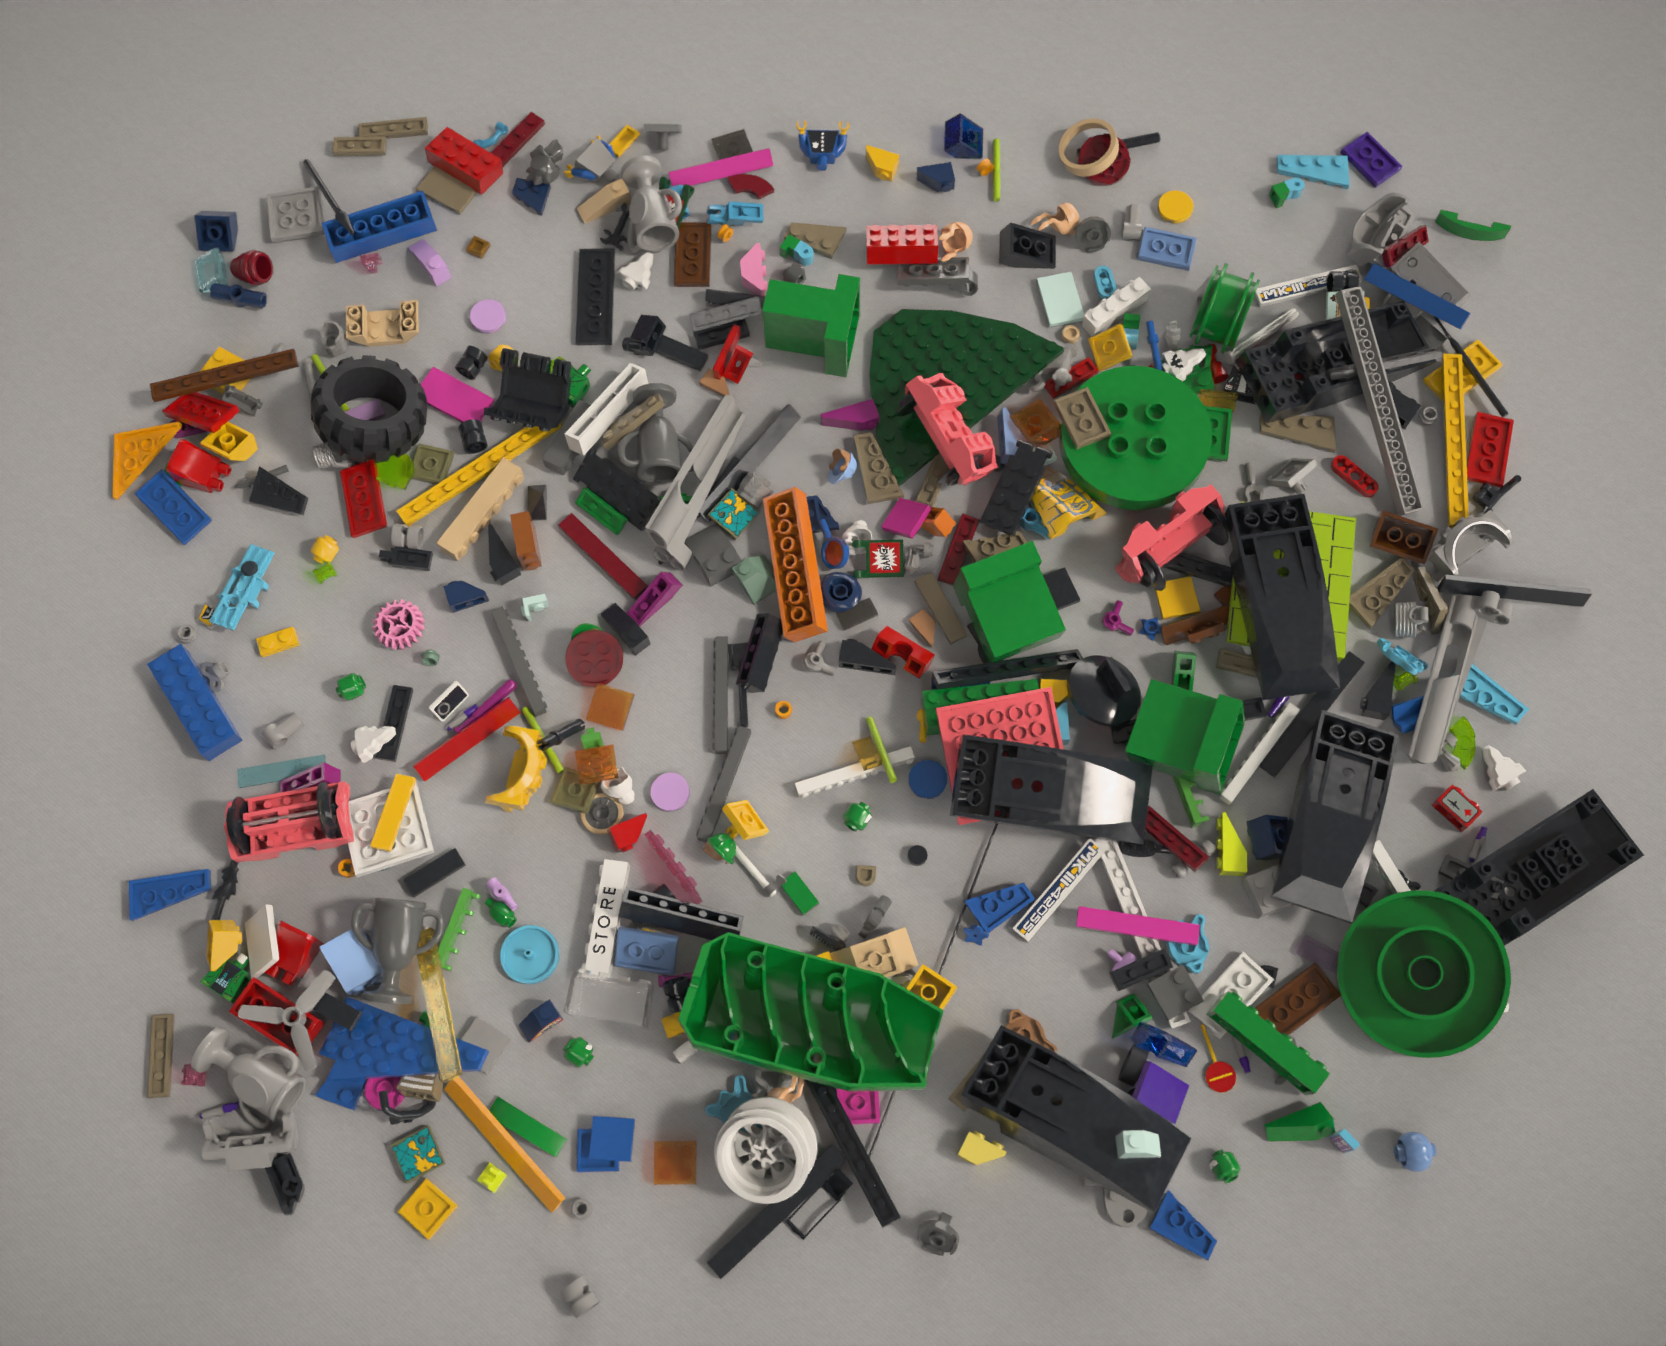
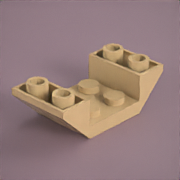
[346,300,419,347]
[829,927,919,977]

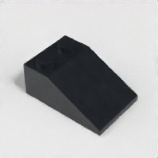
[999,222,1056,269]

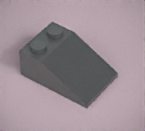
[685,524,742,587]

